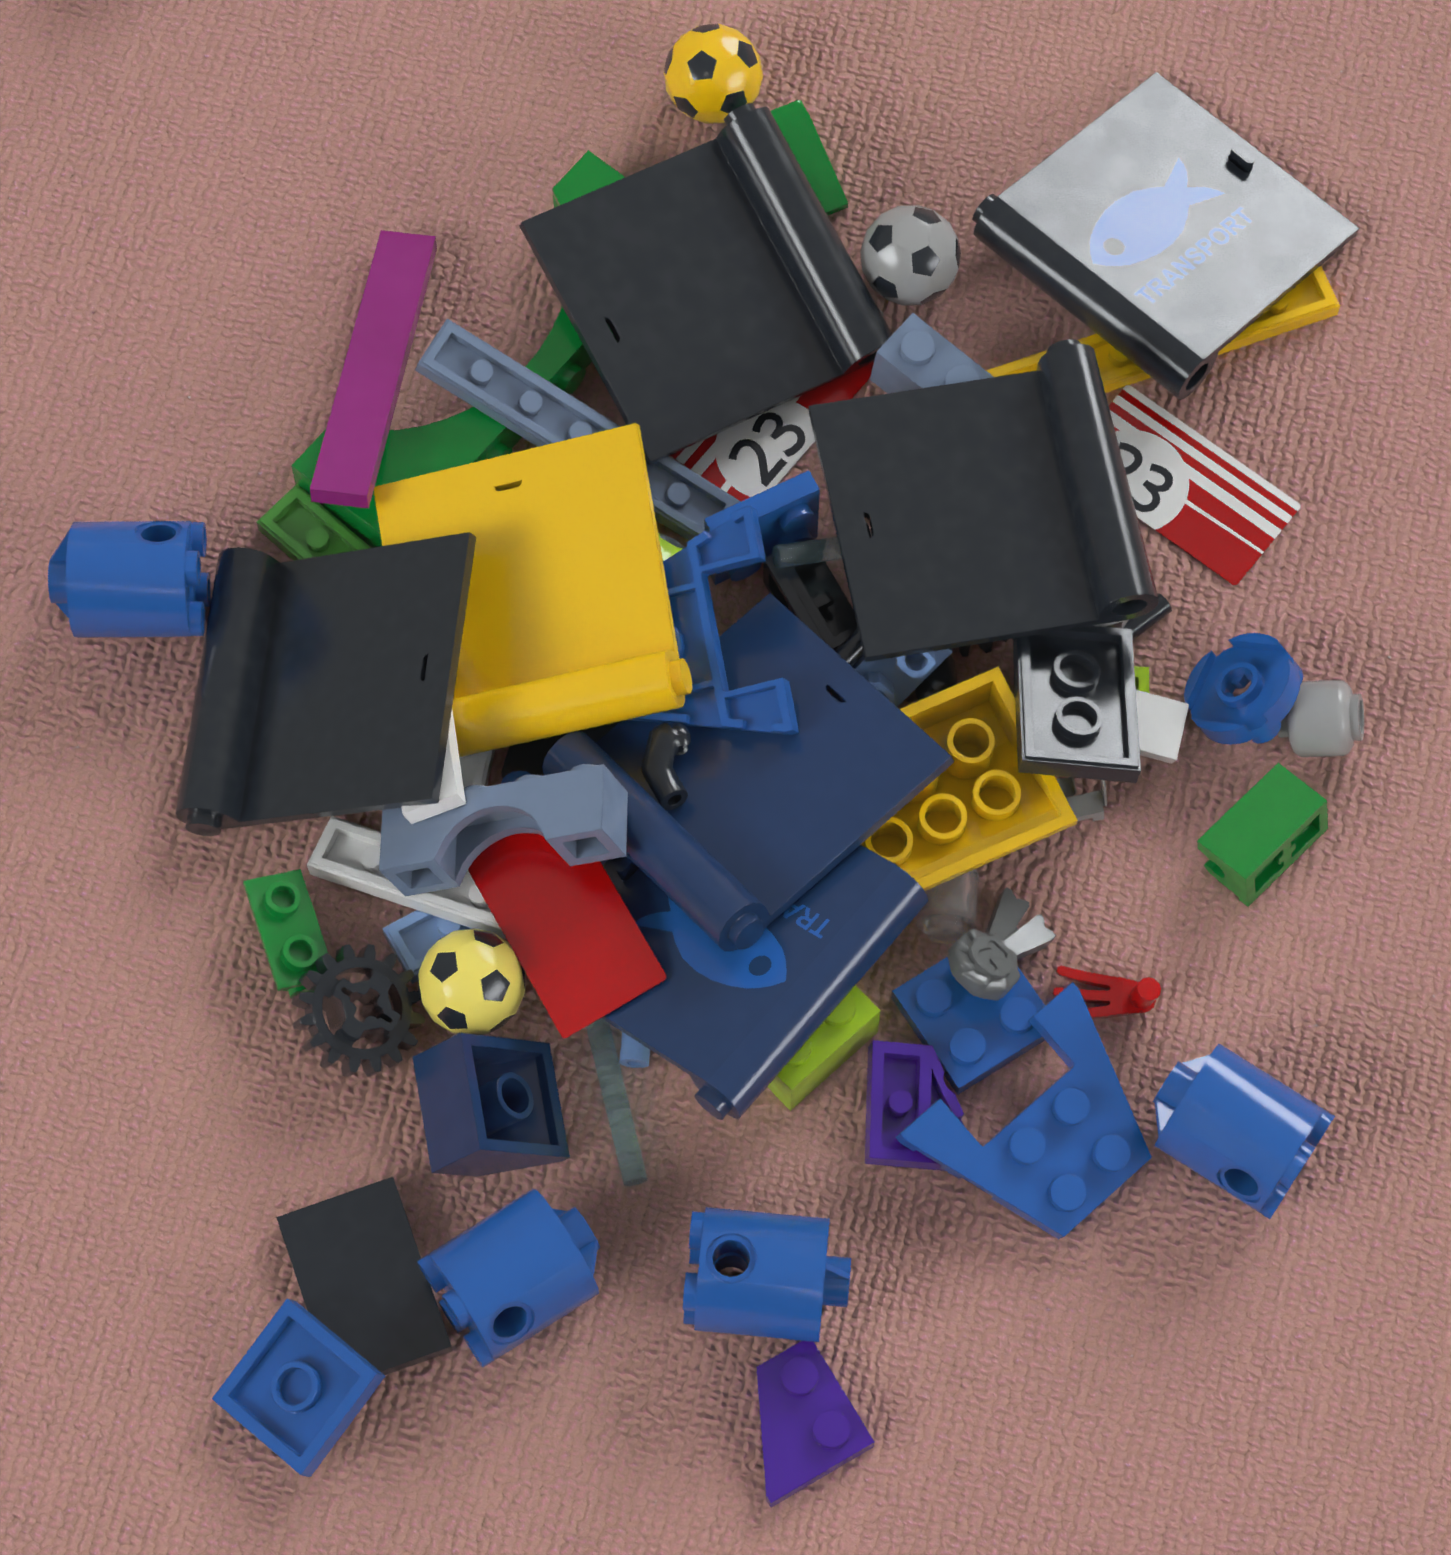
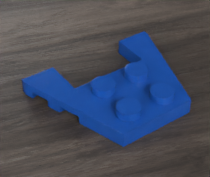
[628,505,799,735]
[896,982,1152,1239]

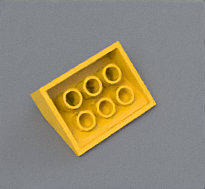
[861,666,1078,891]

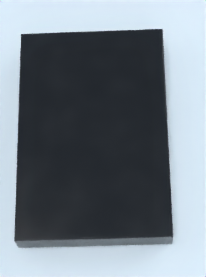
[1012,626,1141,783]
[276,1177,453,1375]

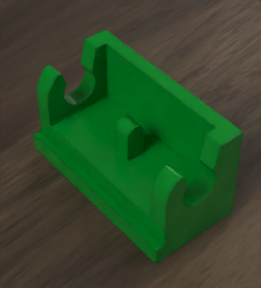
[1197,763,1328,907]

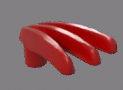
[1052,965,1161,1019]

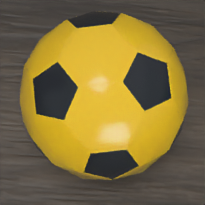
[664,24,763,124]

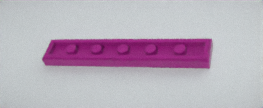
[310,230,437,509]

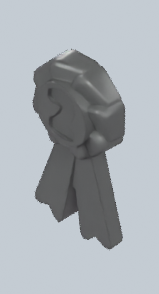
[948,887,1056,1000]

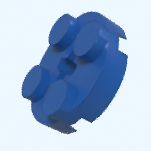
[1184,633,1304,745]

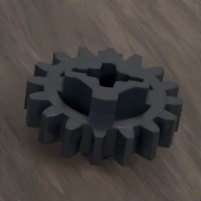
[291,944,425,1077]

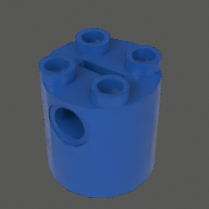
[48,521,211,638]
[1153,1044,1335,1219]
[417,1188,600,1368]
[683,1207,852,1342]

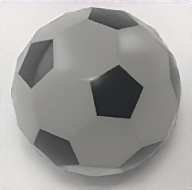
[860,205,961,306]

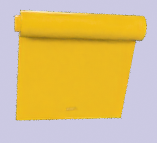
[374,423,692,757]

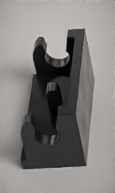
[763,539,857,651]

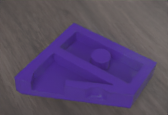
[865,1040,964,1171]
[756,1341,875,1508]

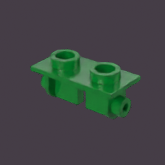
[243,869,328,999]

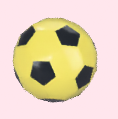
[418,928,526,1035]

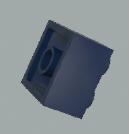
[412,1033,570,1177]

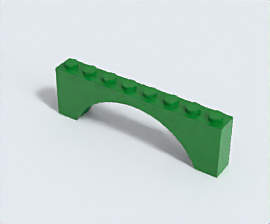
[291,150,625,548]

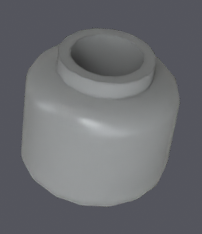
[1278,680,1364,757]

